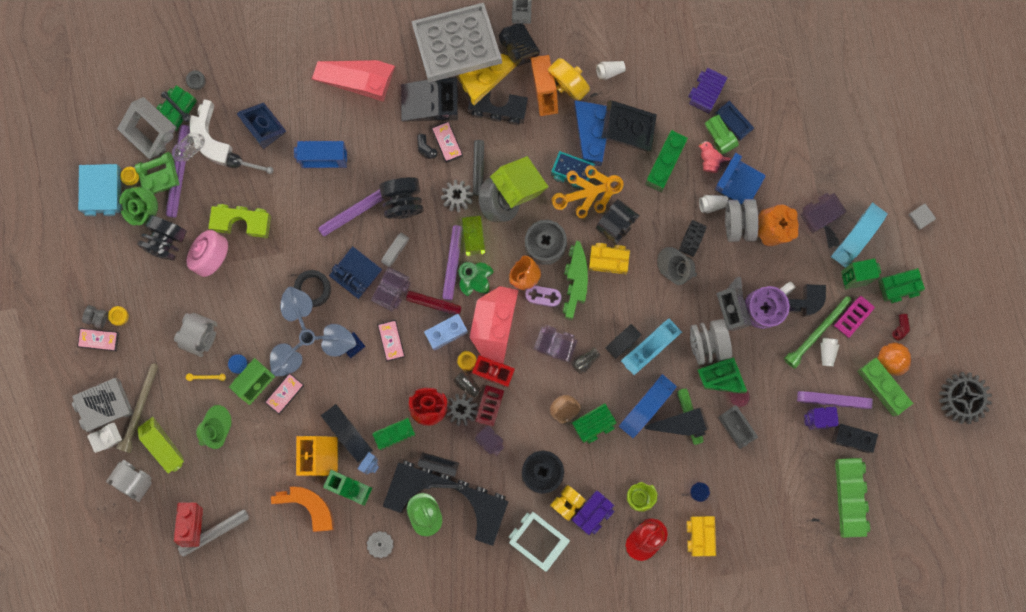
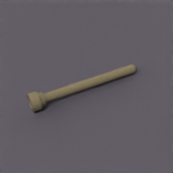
[116,363,158,453]

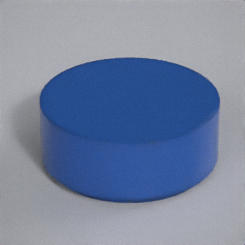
[228,354,248,374]

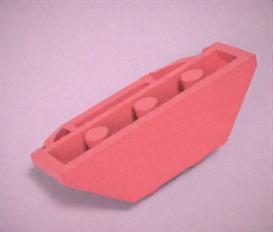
[469,286,519,364]

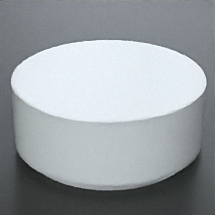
[780,282,796,296]

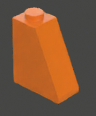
[531,55,558,116]

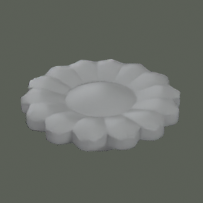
[367,531,394,558]

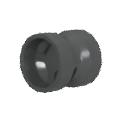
[82,305,108,329]

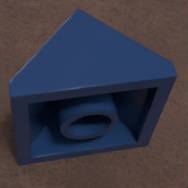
[237,102,286,150]

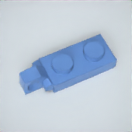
[357,452,379,475]

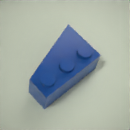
[574,100,607,167]

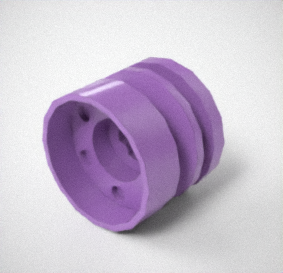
[744,286,790,329]

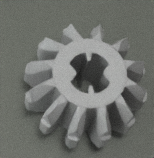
[441,180,473,212]

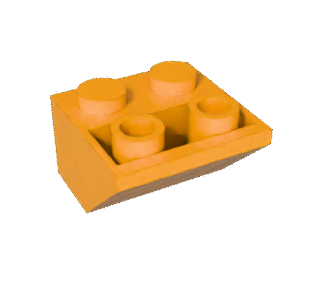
[296,436,338,476]

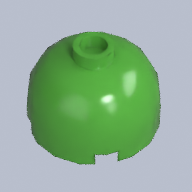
[119,187,158,226]

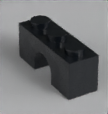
[468,91,528,125]

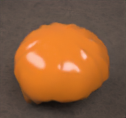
[509,255,541,290]
[877,342,911,376]

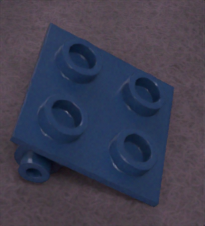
[329,246,382,299]

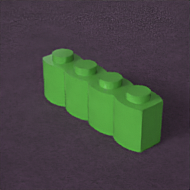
[835,458,870,538]

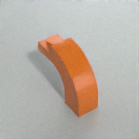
[271,487,334,532]

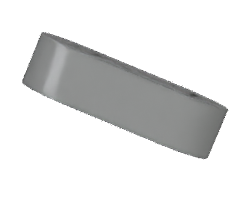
[381,232,409,267]

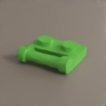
[135,152,180,194]

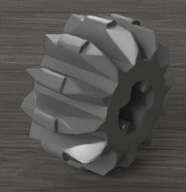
[446,393,478,426]

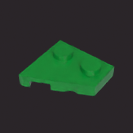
[697,357,747,394]

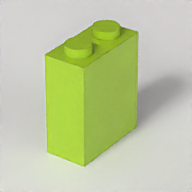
[490,156,548,208]

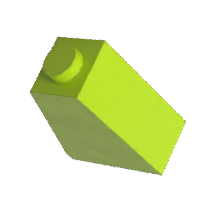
[137,417,184,474]

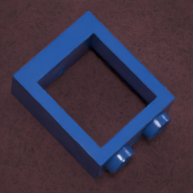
[294,141,347,168]

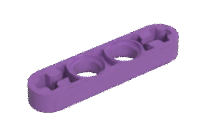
[797,391,873,409]

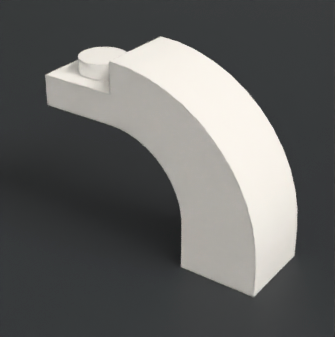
[190,99,233,167]

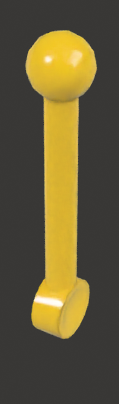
[186,373,226,381]

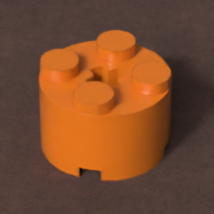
[757,205,799,246]

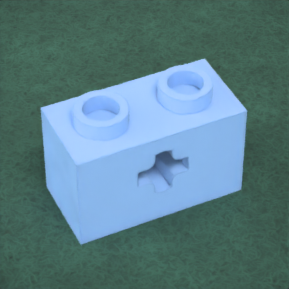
[424,314,468,351]

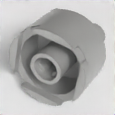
[174,313,217,357]
[106,460,152,502]

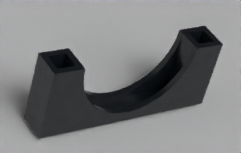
[382,460,509,546]

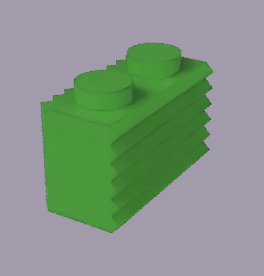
[229,358,275,405]

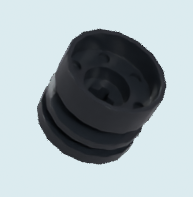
[379,177,424,219]
[137,215,187,261]

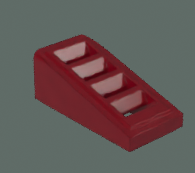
[475,385,505,427]

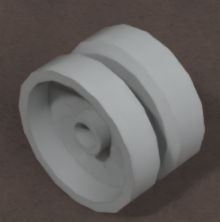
[725,199,758,242]

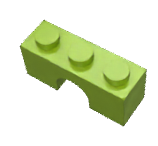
[208,204,271,238]

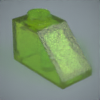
[462,216,485,256]

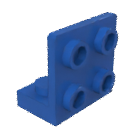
[714,153,766,205]

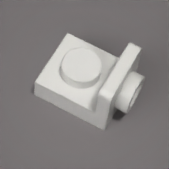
[88,423,122,453]

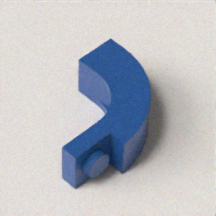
[619,374,677,438]

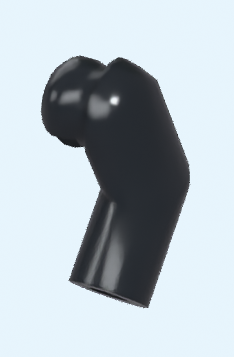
[417,134,437,159]

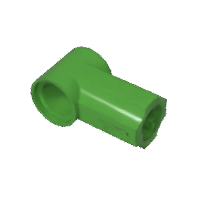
[704,115,739,155]

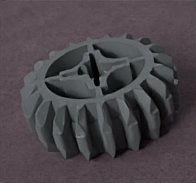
[939,372,992,424]

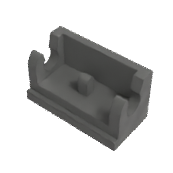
[718,405,758,449]

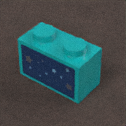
[551,151,595,190]

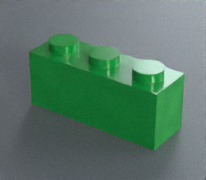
[645,130,688,193]
[841,258,881,290]

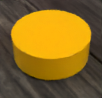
[108,306,129,326]
[457,351,477,371]

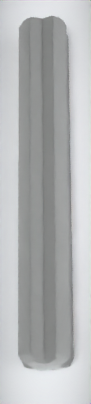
[178,510,249,557]

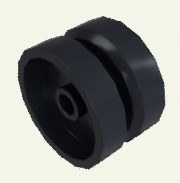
[521,450,565,494]

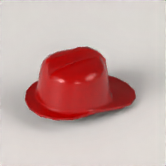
[626,518,668,561]

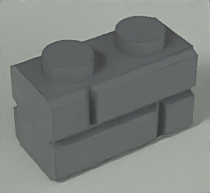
[716,287,752,331]

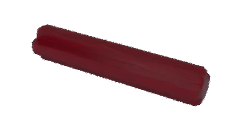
[406,291,462,315]

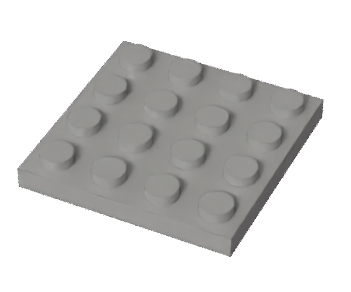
[411,3,502,82]

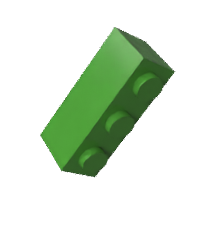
[857,358,913,417]

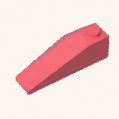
[312,60,395,102]

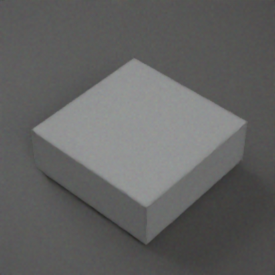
[909,204,936,230]

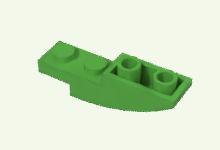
[562,241,588,320]

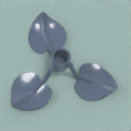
[270,286,356,376]

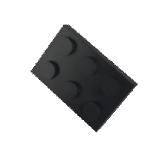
[602,100,657,152]

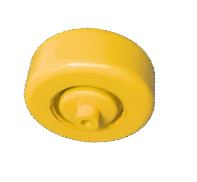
[548,58,590,101]

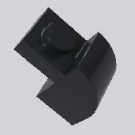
[788,284,826,317]

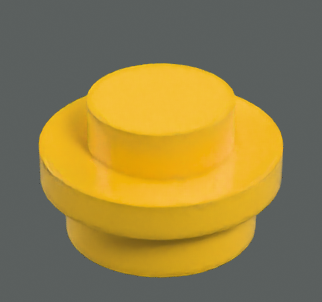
[120,167,140,186]

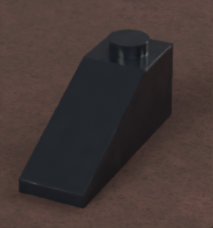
[645,407,709,438]

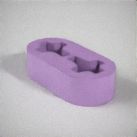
[526,286,561,307]

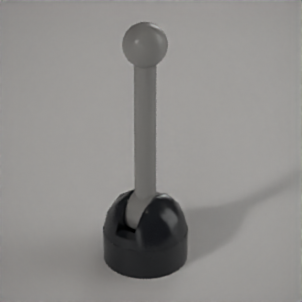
[227,152,273,174]

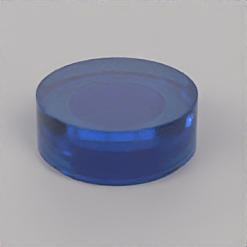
[690,482,710,502]

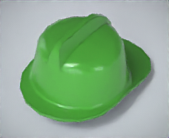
[196,405,231,449]
[407,493,443,536]

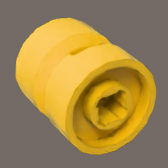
[550,484,586,521]

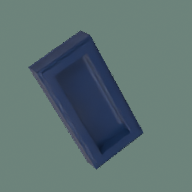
[715,100,754,141]

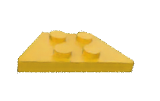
[456,54,516,105]

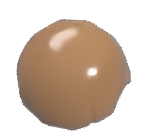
[550,395,581,424]

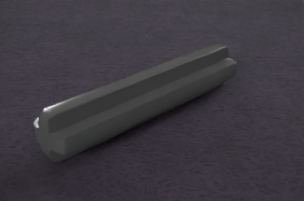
[473,140,484,196]

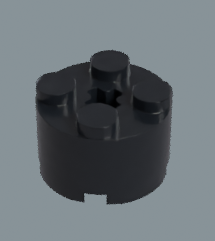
[596,199,640,245]

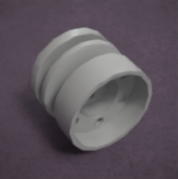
[690,319,732,365]

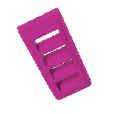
[834,296,875,338]

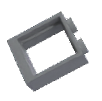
[117,97,176,159]

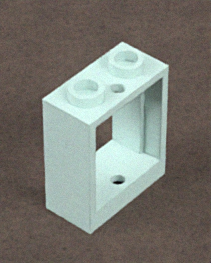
[509,512,570,572]

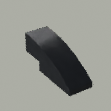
[320,404,373,462]

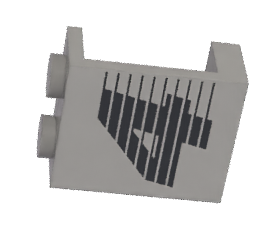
[72,378,133,433]

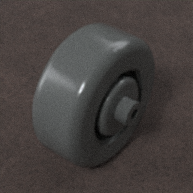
[479,178,520,223]

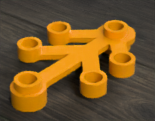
[551,165,624,218]

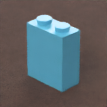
[78,164,122,216]

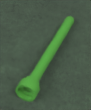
[784,296,852,369]

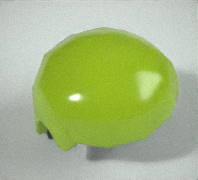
[626,482,658,512]

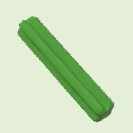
[677,389,704,445]

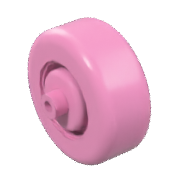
[186,230,228,277]

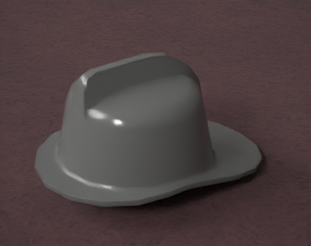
[657,247,697,285]

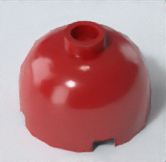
[409,388,447,426]

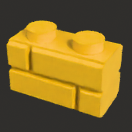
[589,243,630,275]
[686,516,716,556]

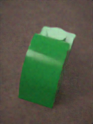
[323,470,373,506]

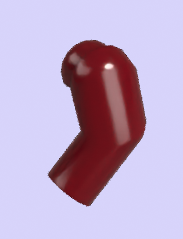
[892,314,910,341]

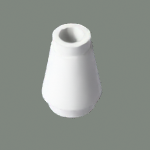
[596,61,625,80]
[699,195,728,214]
[820,338,839,366]

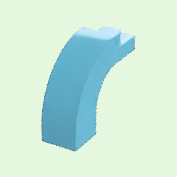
[831,202,888,268]
[621,318,682,375]

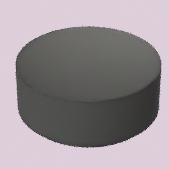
[186,70,206,90]

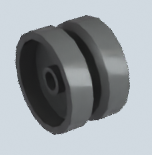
[525,220,567,265]

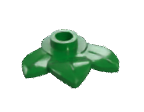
[458,262,494,296]

